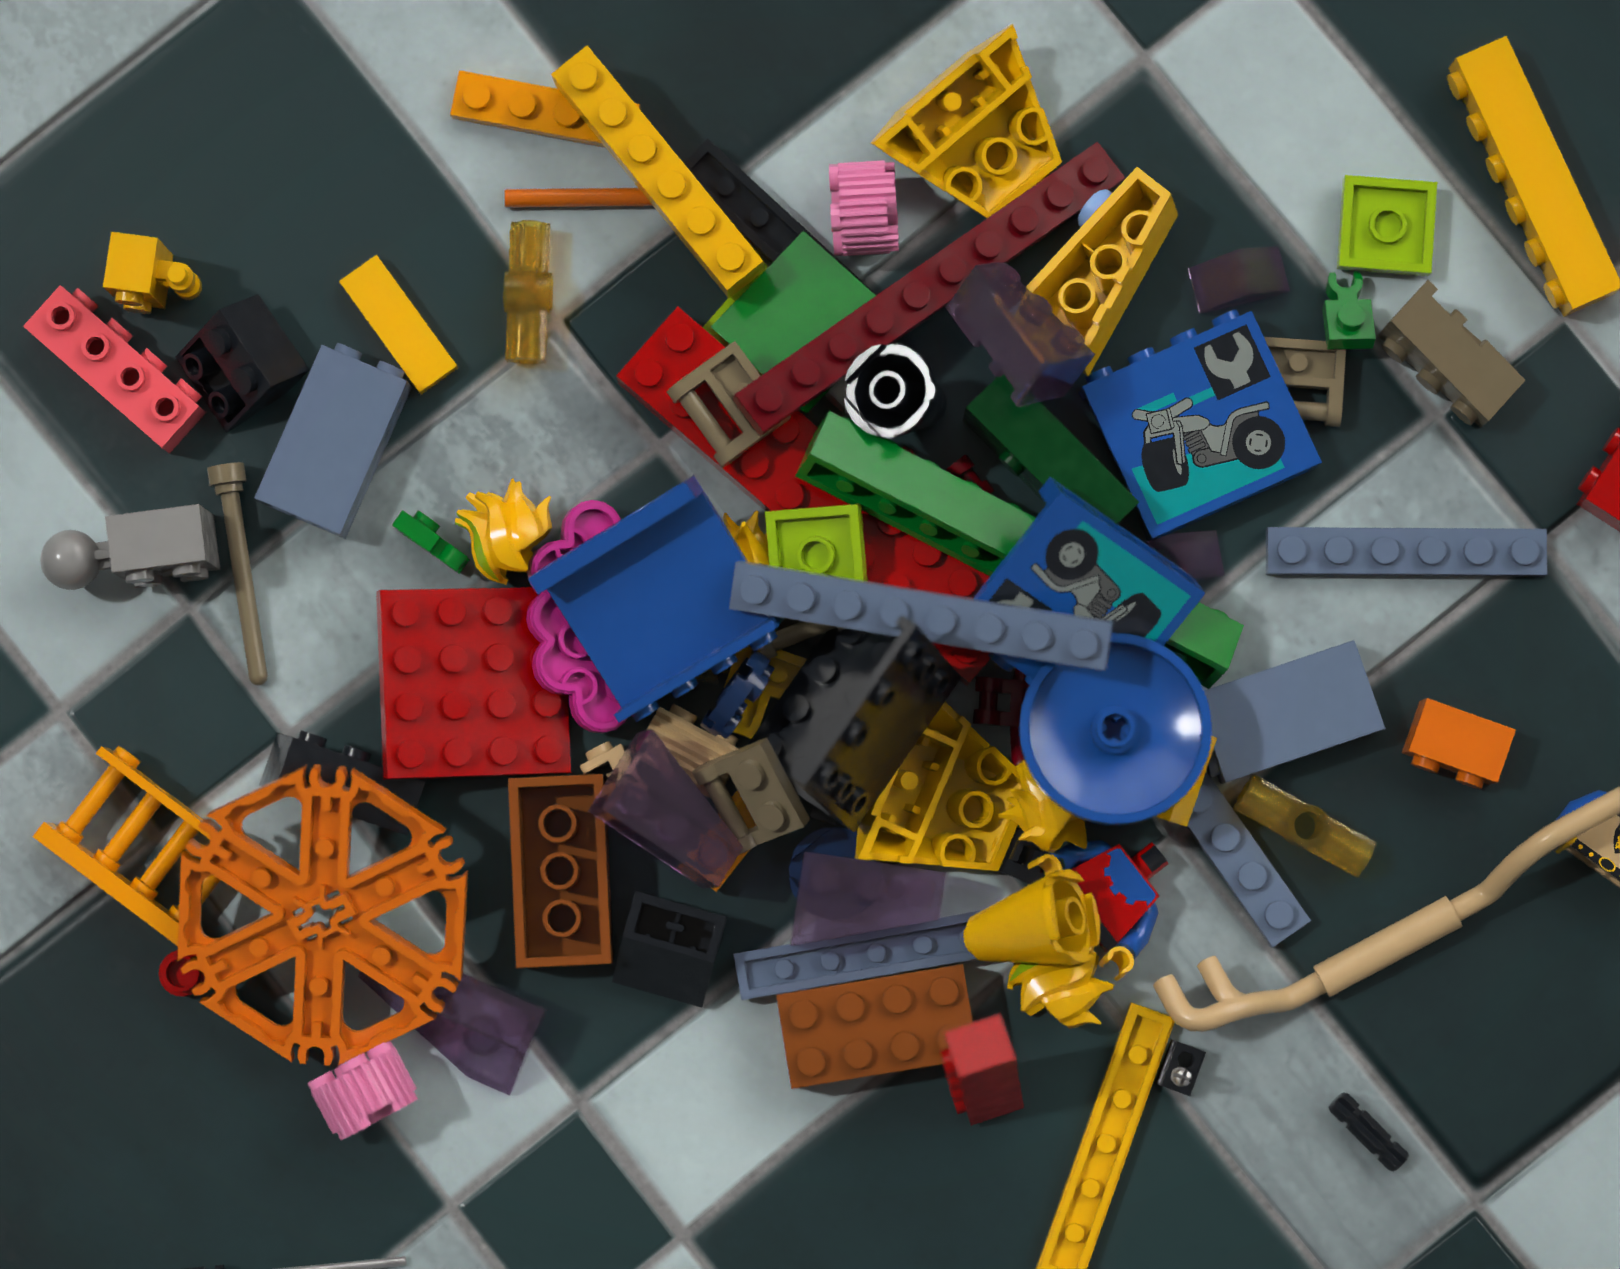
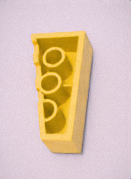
[1012,167,1178,377]

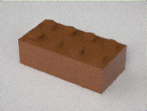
[508,774,614,968]
[776,964,973,1089]

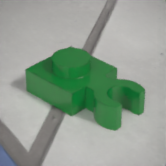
[1322,272,1376,349]
[392,510,470,575]

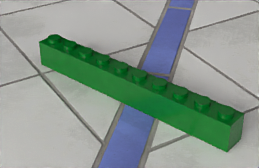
[795,411,1244,689]

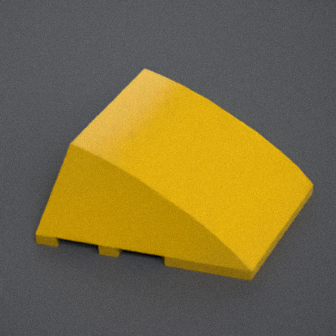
[871,24,1062,219]
[855,702,1022,871]

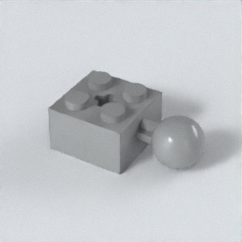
[40,504,220,590]

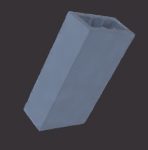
[254,343,412,539]
[1204,640,1385,784]

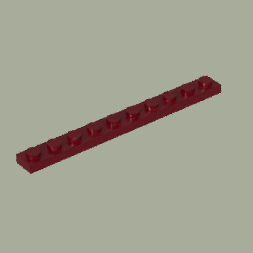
[732,141,1125,437]

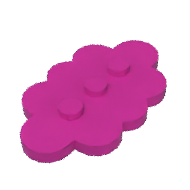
[526,500,627,733]

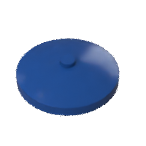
[1019,633,1212,825]

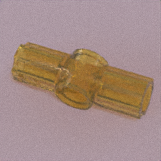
[503,220,553,365]
[1233,774,1377,878]

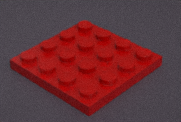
[376,587,571,780]

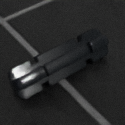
[1329,1092,1409,1172]

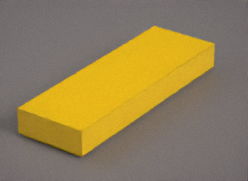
[339,254,458,395]

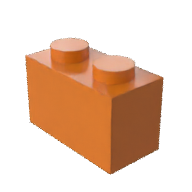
[1402,698,1516,789]

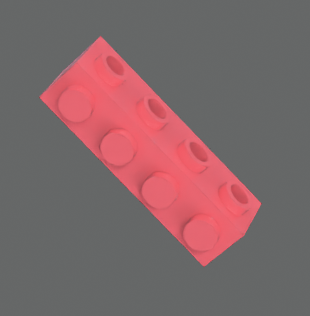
[23,285,206,454]

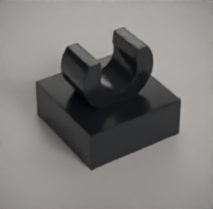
[999,828,1051,884]

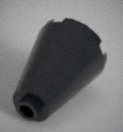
[844,344,947,438]

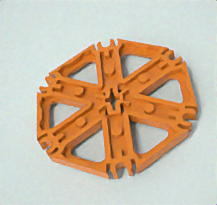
[177,764,468,1066]

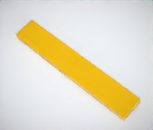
[1036,1002,1174,1269]

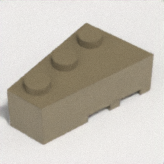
[1377,279,1525,428]

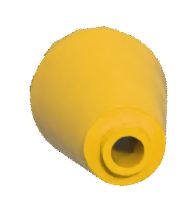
[963,869,1100,965]

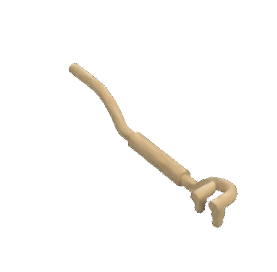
[1153,786,1620,1032]

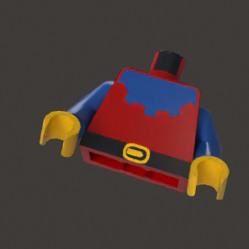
[1027,840,1169,981]

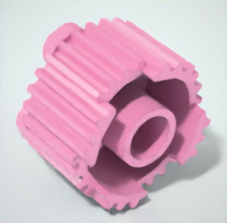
[829,160,899,256]
[307,1041,418,1140]

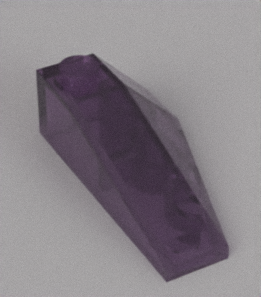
[358,971,548,1096]

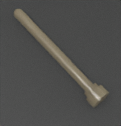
[207,462,268,686]

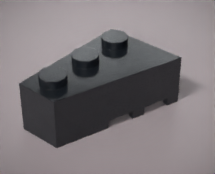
[259,730,425,835]

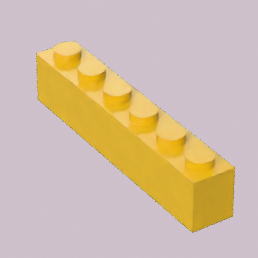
[1447,36,1620,317]
[551,45,765,299]

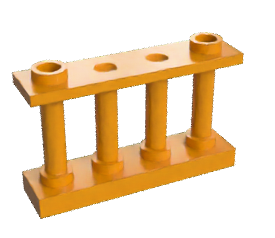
[32,745,221,946]

